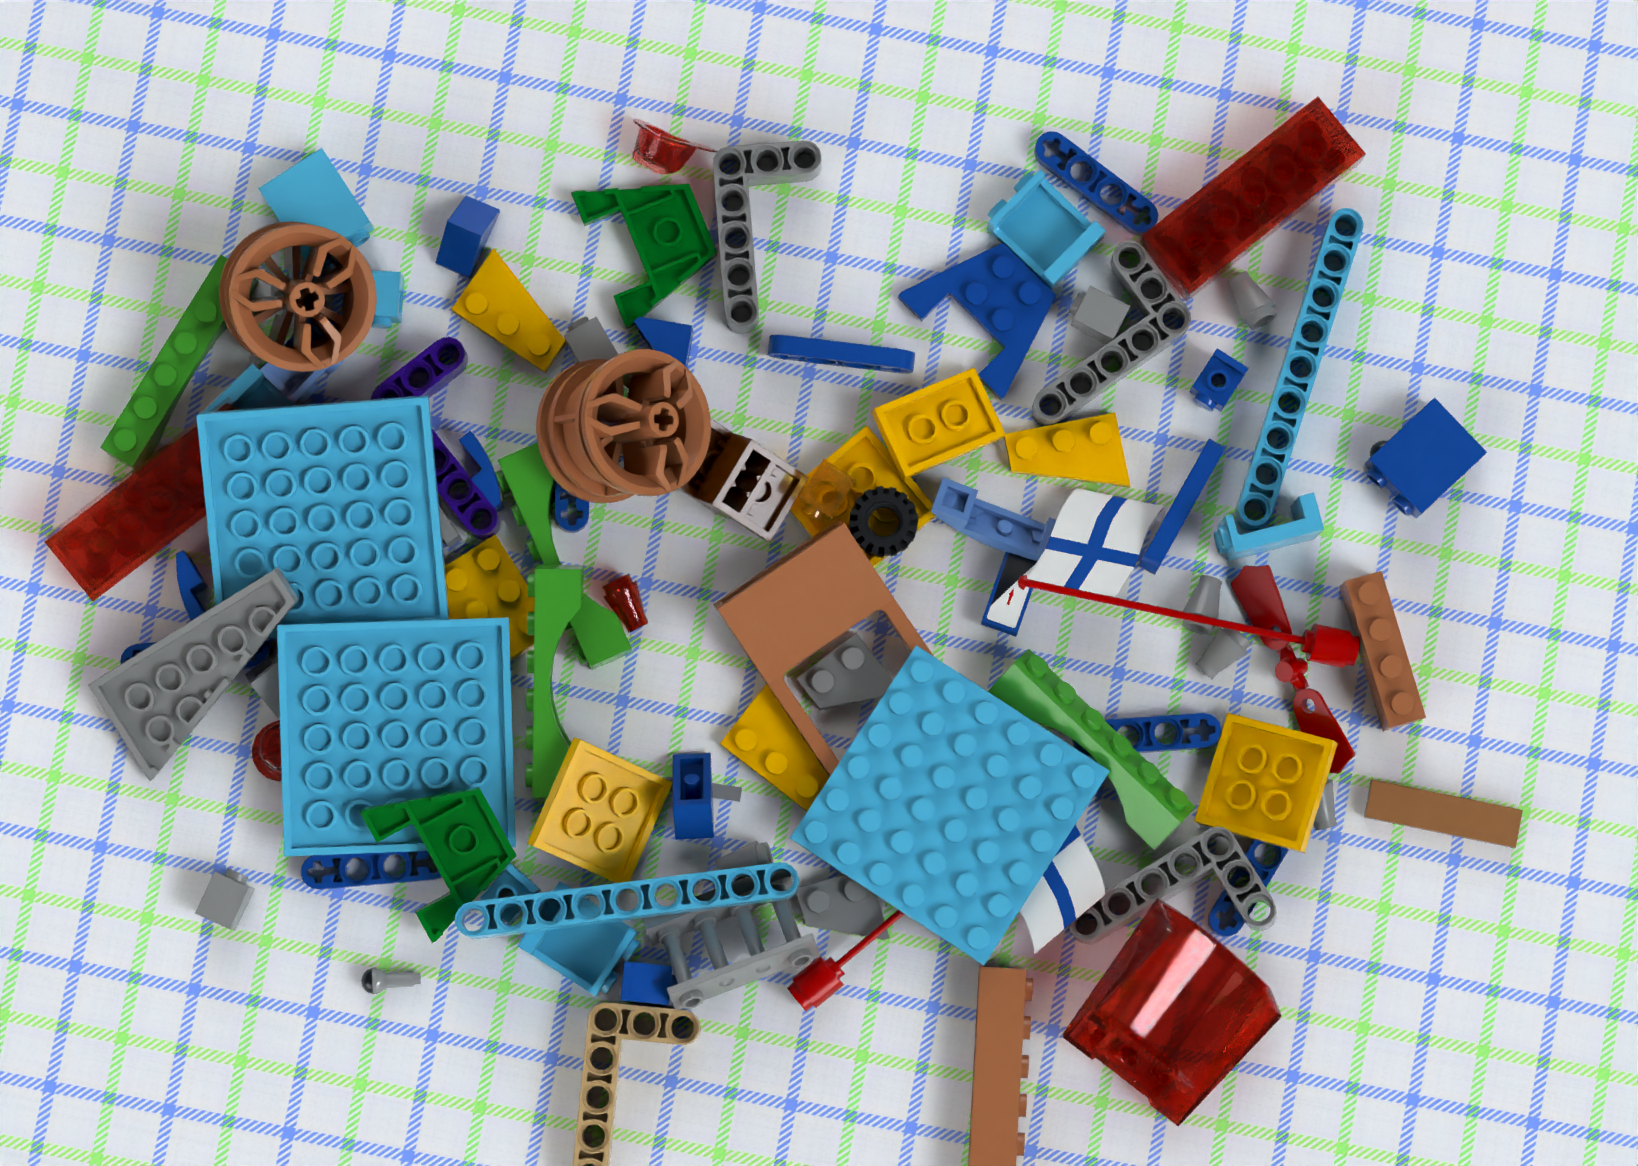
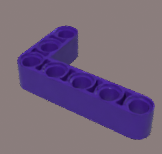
[371,337,501,540]

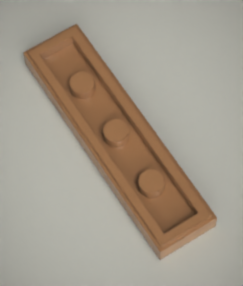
[1364,779,1523,848]

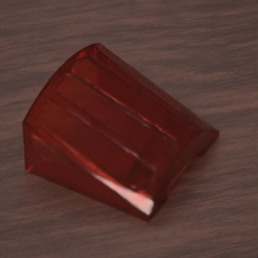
[1062,898,1281,1126]

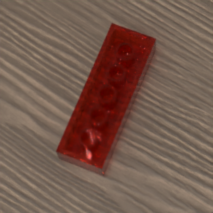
[1140,96,1366,302]
[45,396,239,601]

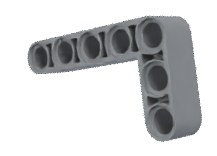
[713,140,822,335]
[1032,240,1191,426]
[1069,827,1277,945]

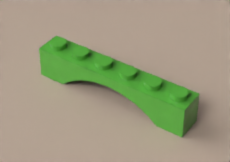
[100,254,259,473]
[495,442,633,670]
[525,565,584,798]
[988,649,1195,850]

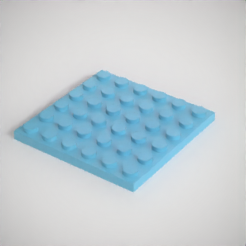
[196,395,449,638]
[277,617,516,857]
[790,645,1110,966]

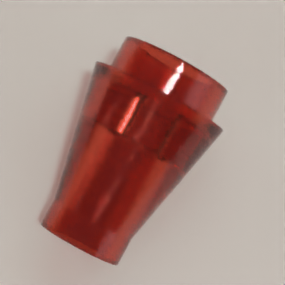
[602,573,649,633]

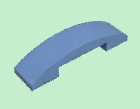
[931,477,1056,561]

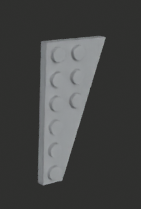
[88,567,299,781]

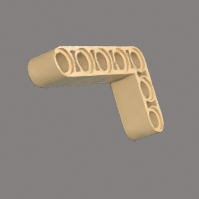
[573,1002,701,1166]

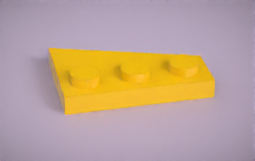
[451,248,566,374]
[1004,412,1131,488]
[720,684,829,812]

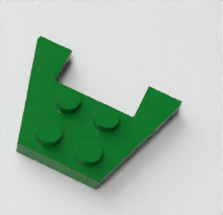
[571,184,718,329]
[360,787,517,943]

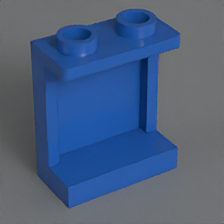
[1364,397,1487,519]

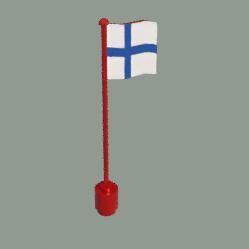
[1018,488,1360,668]
[787,825,1106,1012]

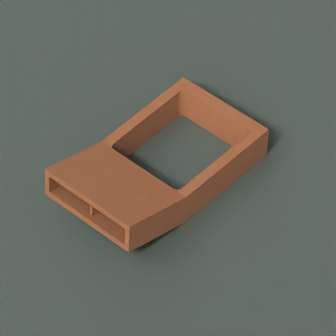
[713,519,934,777]

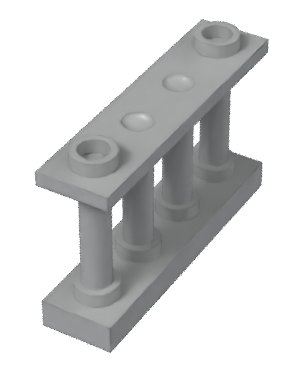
[642,871,820,1011]

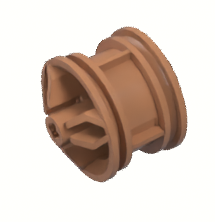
[219,222,377,372]
[536,349,711,504]

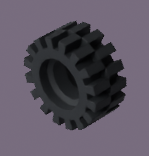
[849,486,918,558]

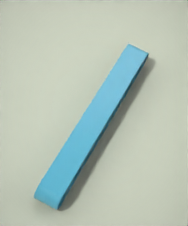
[1235,208,1364,531]
[455,862,799,939]

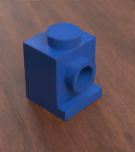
[1189,348,1249,412]

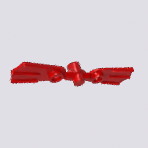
[1230,565,1355,774]

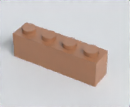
[1339,571,1426,731]

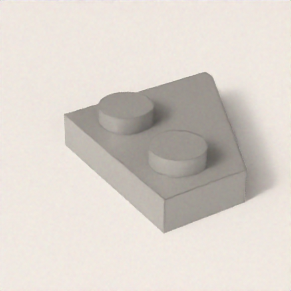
[796,632,893,710]
[796,874,890,940]

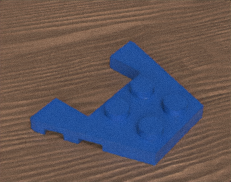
[898,243,1056,400]

